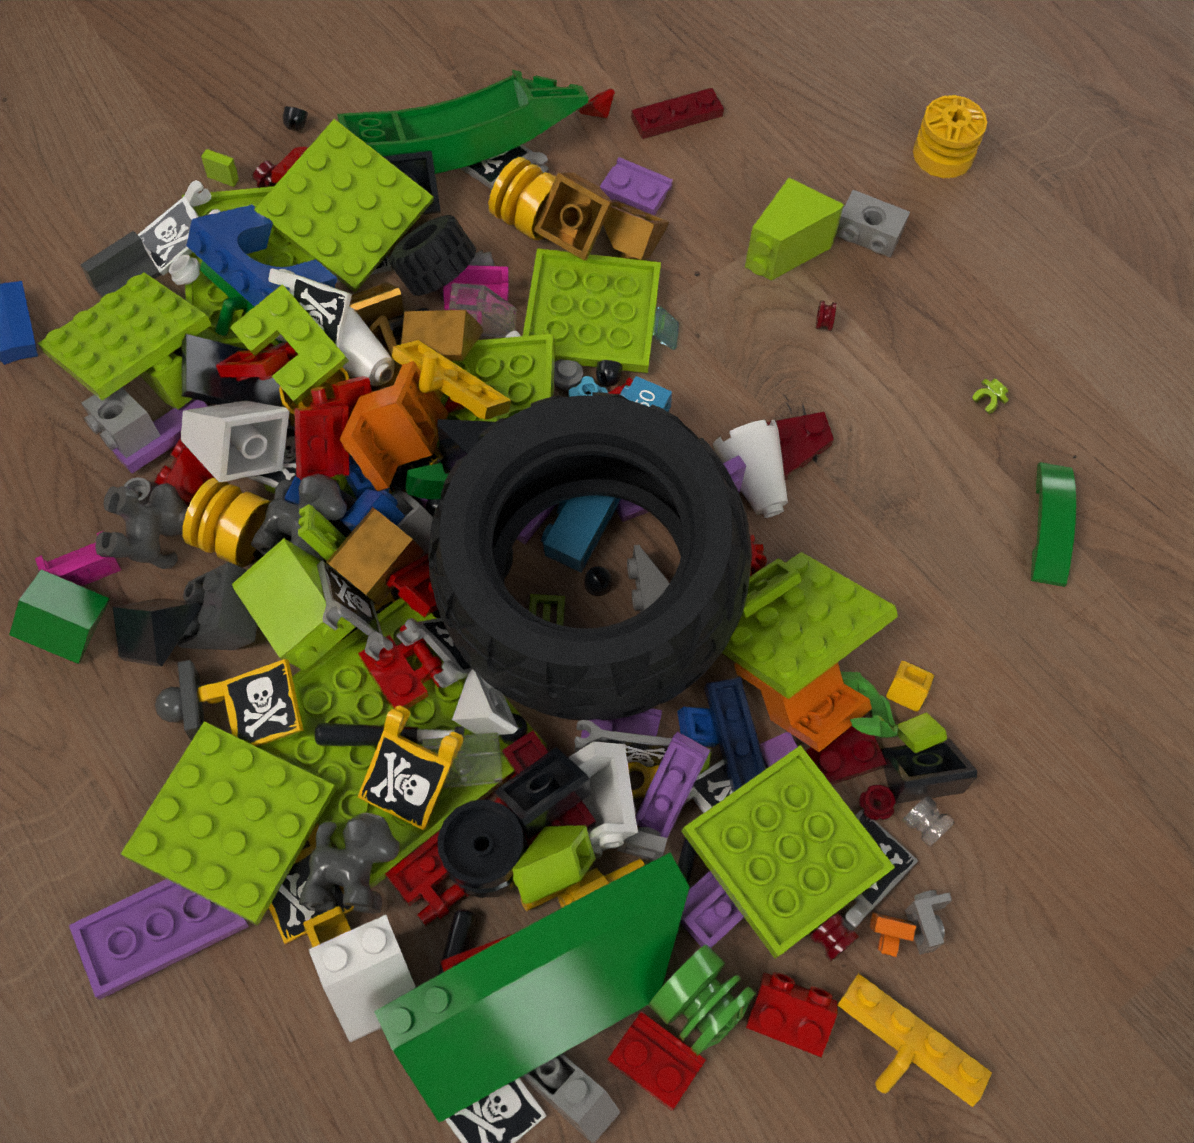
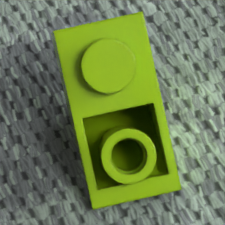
[140,353,192,410]
[512,825,596,904]

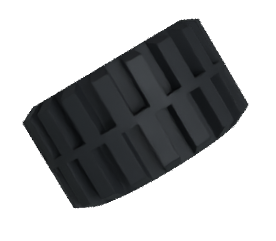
[388,215,476,296]

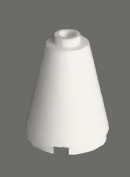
[340,306,395,386]
[713,420,788,518]

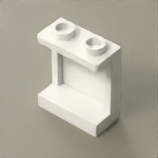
[568,741,638,858]

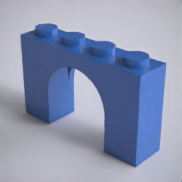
[186,205,337,307]

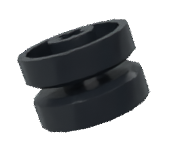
[438,800,528,898]

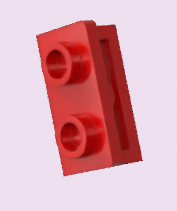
[154,438,214,507]
[746,972,838,1058]

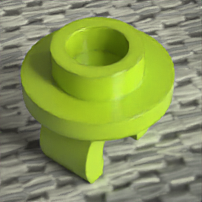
[973,378,1009,414]

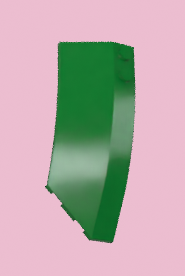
[337,70,589,174]
[374,852,690,1123]

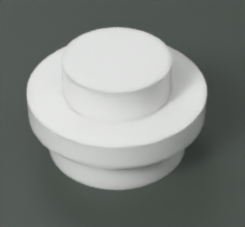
[169,254,200,285]

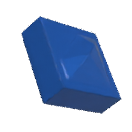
[677,707,719,747]

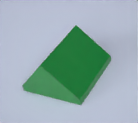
[9,569,110,664]

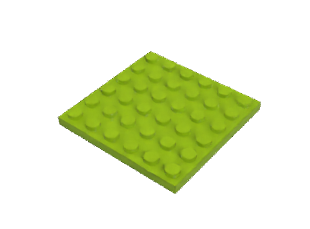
[258,598,547,889]

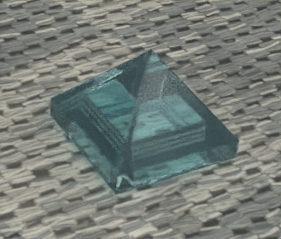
[652,306,679,350]

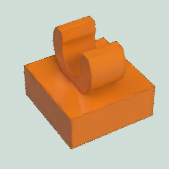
[869,912,916,957]

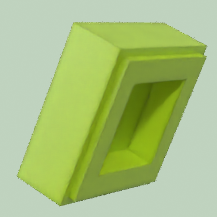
[201,149,239,187]
[898,712,947,753]

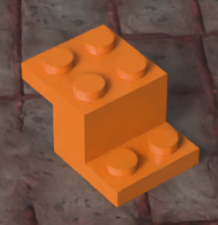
[340,361,448,491]
[734,662,872,752]

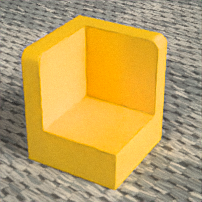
[303,906,351,947]

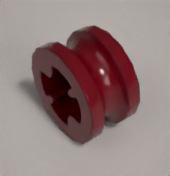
[815,300,837,331]

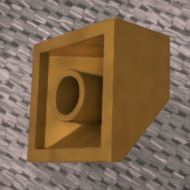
[603,199,669,260]

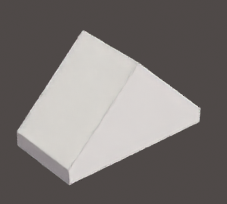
[452,669,518,736]

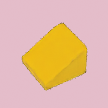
[886,660,934,712]

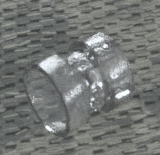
[902,795,955,848]

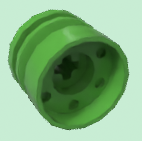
[649,944,756,1056]

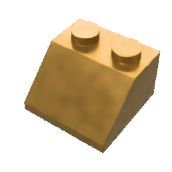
[533,173,613,261]

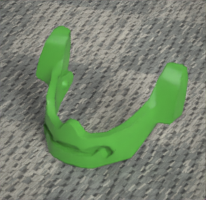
[841,671,898,738]

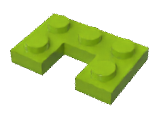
[230,284,349,405]

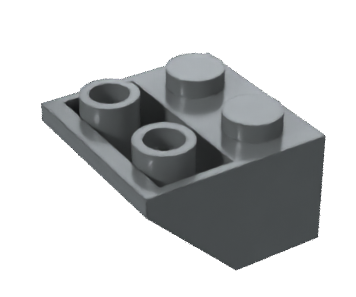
[177,562,257,650]

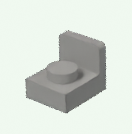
[617,807,668,861]
[905,890,952,955]

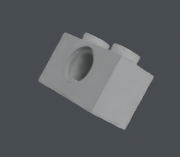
[836,190,910,258]
[81,388,160,458]

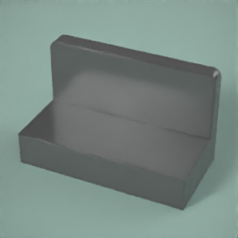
[80,231,161,297]

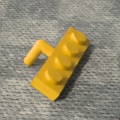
[392,340,511,420]
[837,973,992,1107]

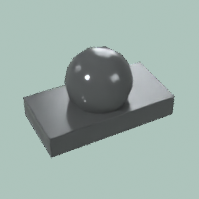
[155,660,205,741]

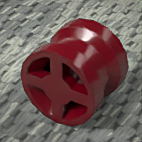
[810,912,860,962]

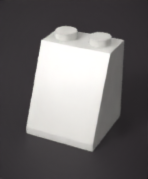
[181,401,289,483]
[309,915,416,1043]

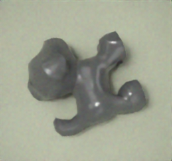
[251,474,347,561]
[95,483,188,569]
[299,813,400,914]

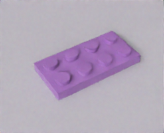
[69,879,249,1000]

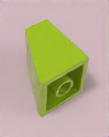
[745,178,844,281]
[232,538,356,671]

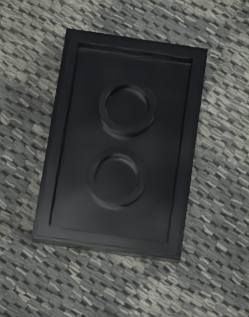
[182,334,283,407]

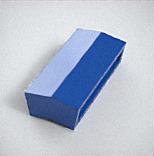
[0,281,38,365]

